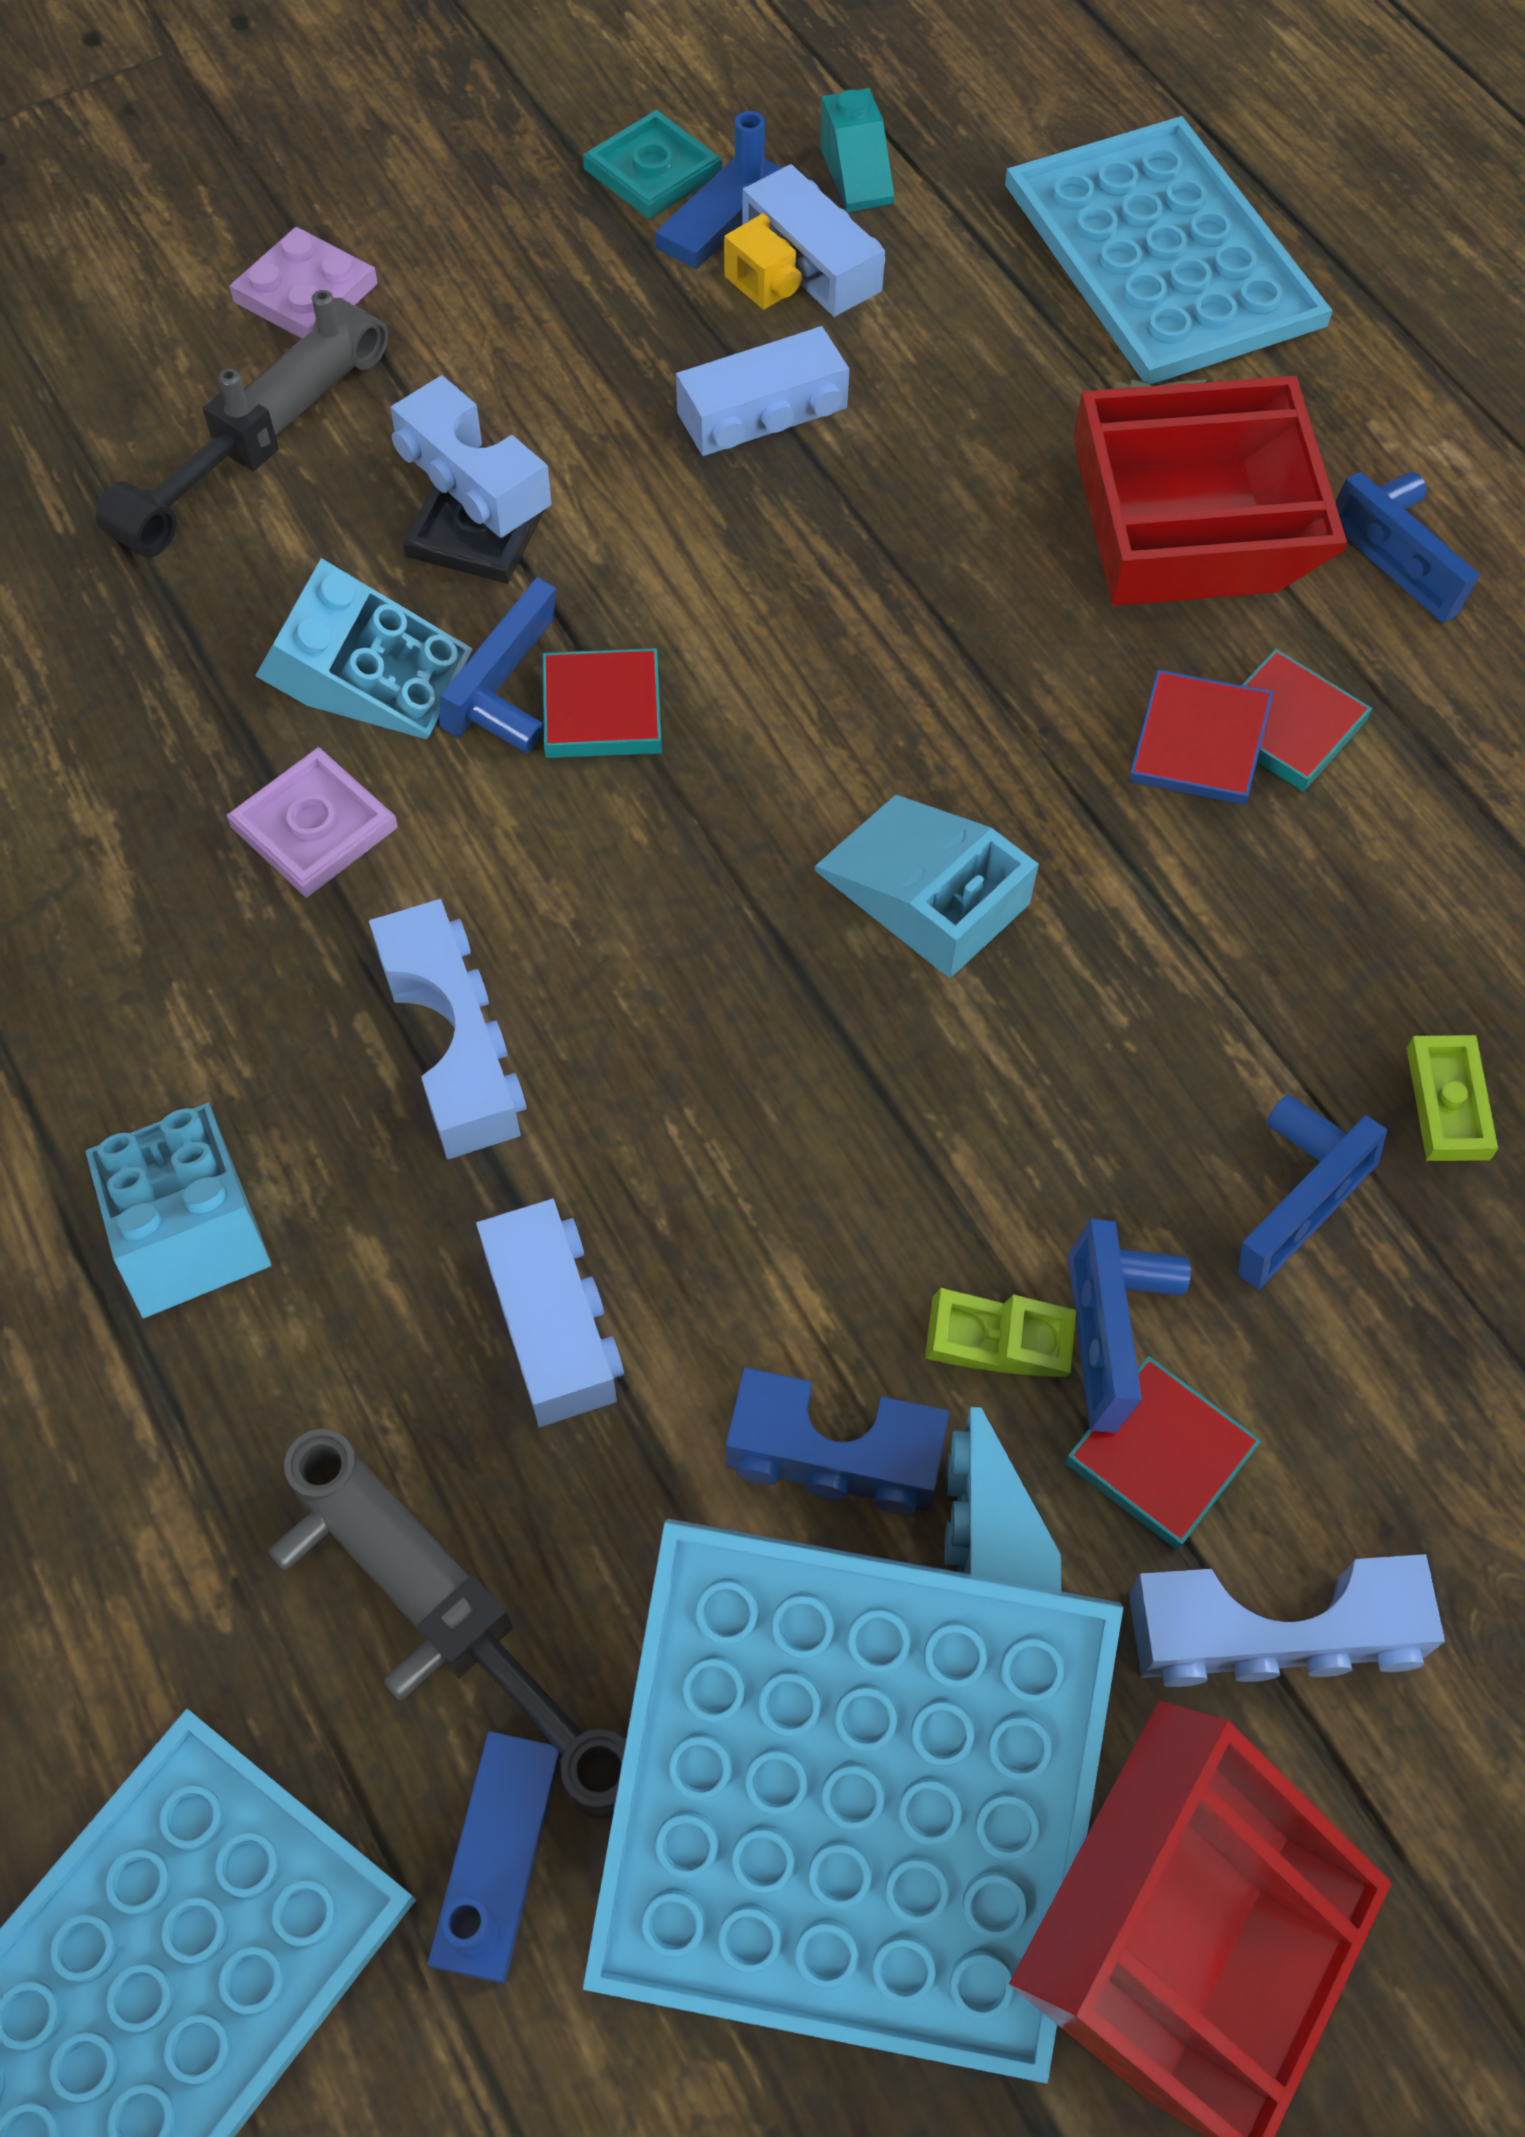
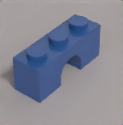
[726,1367,950,1515]

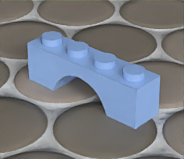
[369,899,527,1160]
[1128,1554,1445,1687]

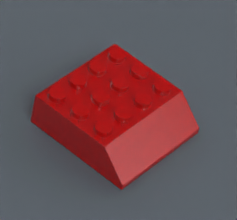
[1073,376,1347,606]
[1009,1700,1392,2137]

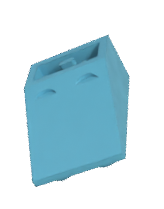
[255,558,473,739]
[815,795,1039,979]
[85,1102,272,1319]
[945,1407,1061,1591]

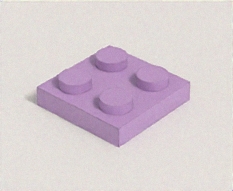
[229,227,378,339]

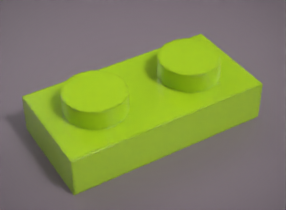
[1407,1035,1498,1161]

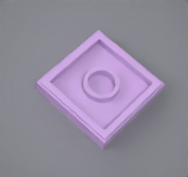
[226,747,398,898]

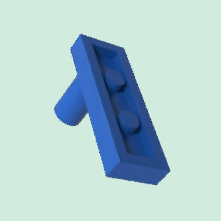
[655,111,783,269]
[1335,472,1480,623]
[439,577,556,754]
[1238,1094,1387,1291]
[1067,1219,1191,1433]
[427,1731,562,1985]

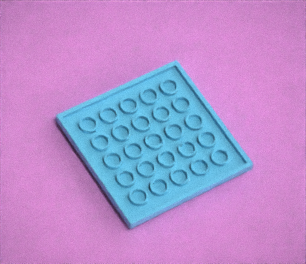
[583,1519,1123,2084]

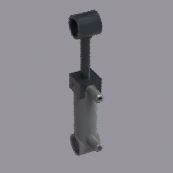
[96,290,388,558]
[268,1428,626,1819]

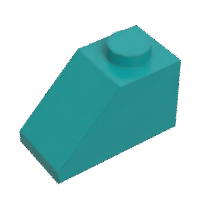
[820,88,894,212]

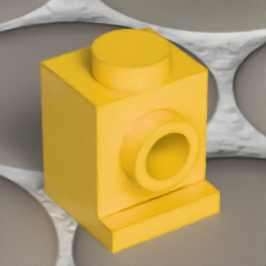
[724,213,802,310]

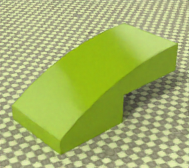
[925,1288,1076,1377]

